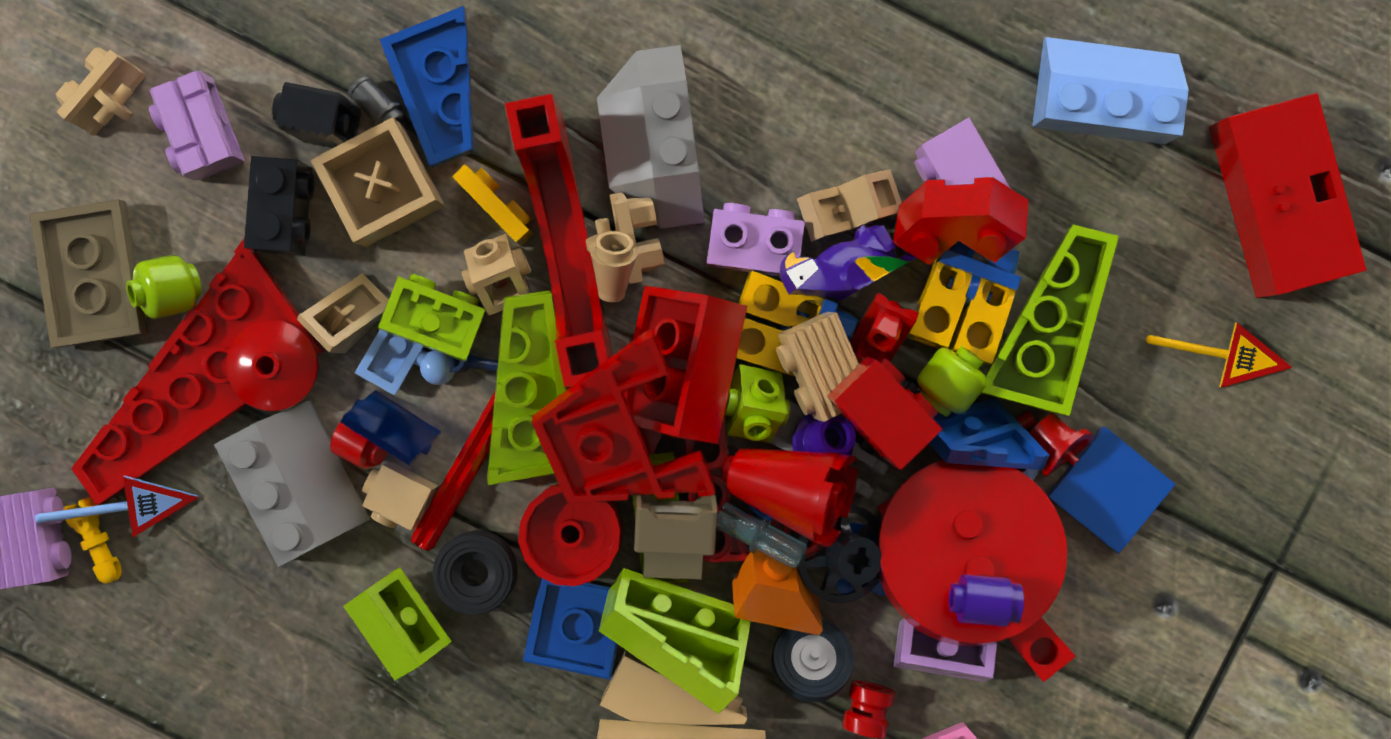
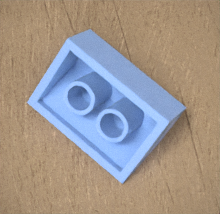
[1032,37,1189,144]

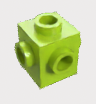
[724,364,790,443]

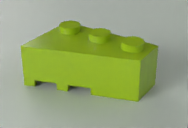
[599,568,751,714]

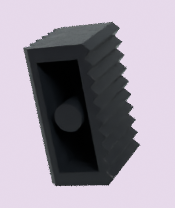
[272,82,361,149]

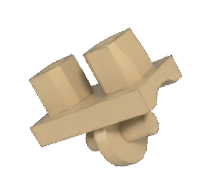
[55,47,146,136]
[586,192,665,284]

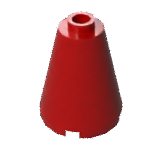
[722,448,858,547]

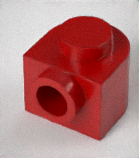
[330,410,393,470]

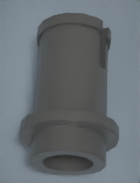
[348,75,405,127]

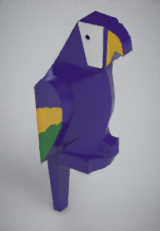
[780,225,917,301]

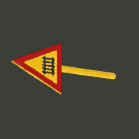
[1145,322,1293,388]

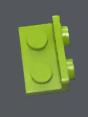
[378,274,486,362]

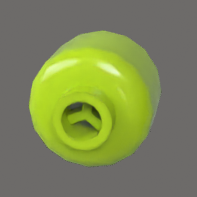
[126,255,202,319]
[917,346,987,417]

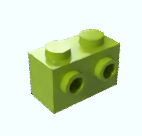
[343,567,452,681]

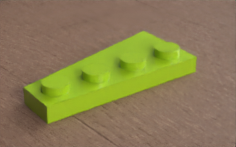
[487,290,566,485]

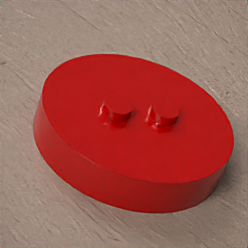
[876,460,1067,646]

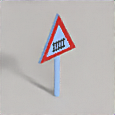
[35,475,199,537]

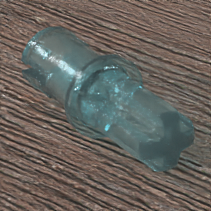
[716,502,807,568]

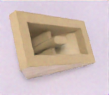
[297,273,388,353]

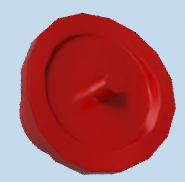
[1029,413,1094,478]

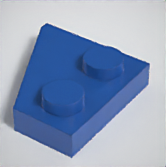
[929,397,1049,470]

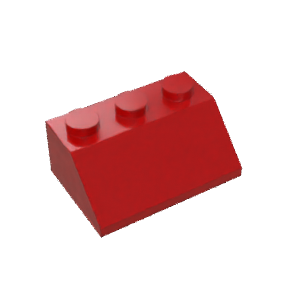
[623,285,747,444]

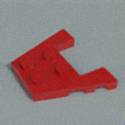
[532,329,716,503]

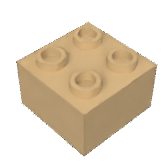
[310,117,445,247]

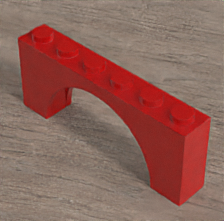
[505,93,613,387]

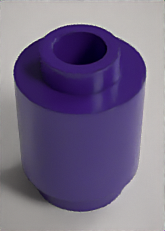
[949,574,1024,627]

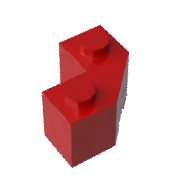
[893,177,1029,265]

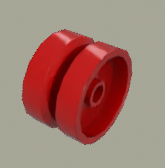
[518,483,624,586]

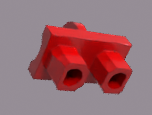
[849,293,919,364]

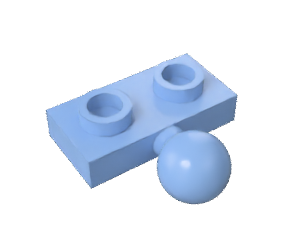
[355,330,456,395]

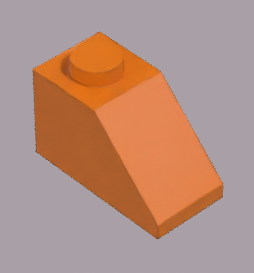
[732,548,823,635]

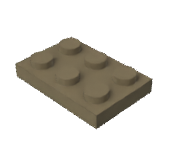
[29,199,147,348]

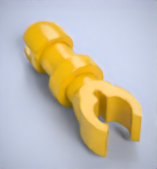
[63,497,122,584]

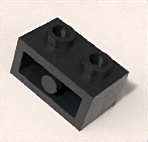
[244,156,315,256]

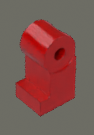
[1008,617,1076,682]

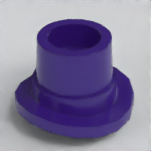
[792,414,856,455]

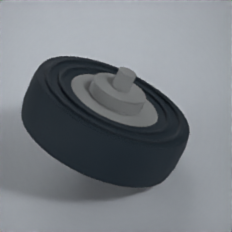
[771,620,854,702]

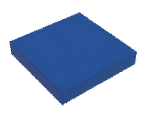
[1046,427,1175,554]
[523,577,618,680]

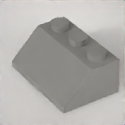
[214,400,372,567]

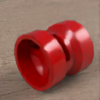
[842,680,896,739]

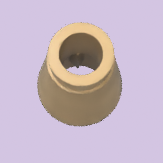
[590,231,637,302]

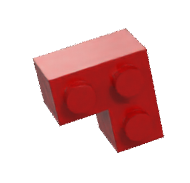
[826,357,943,470]

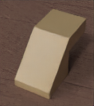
[797,169,902,242]

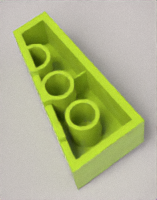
[980,225,1119,416]

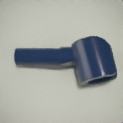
[449,352,498,373]

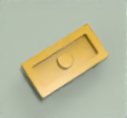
[452,164,534,246]

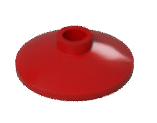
[226,320,319,411]

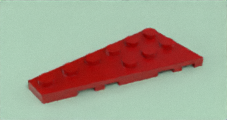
[71,239,325,505]

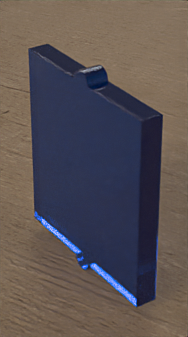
[340,390,441,466]

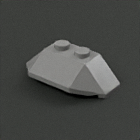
[597,45,705,229]

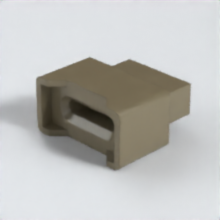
[634,494,717,579]

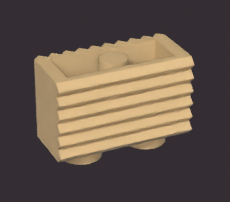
[776,312,859,422]

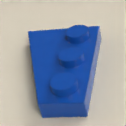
[379,6,474,168]

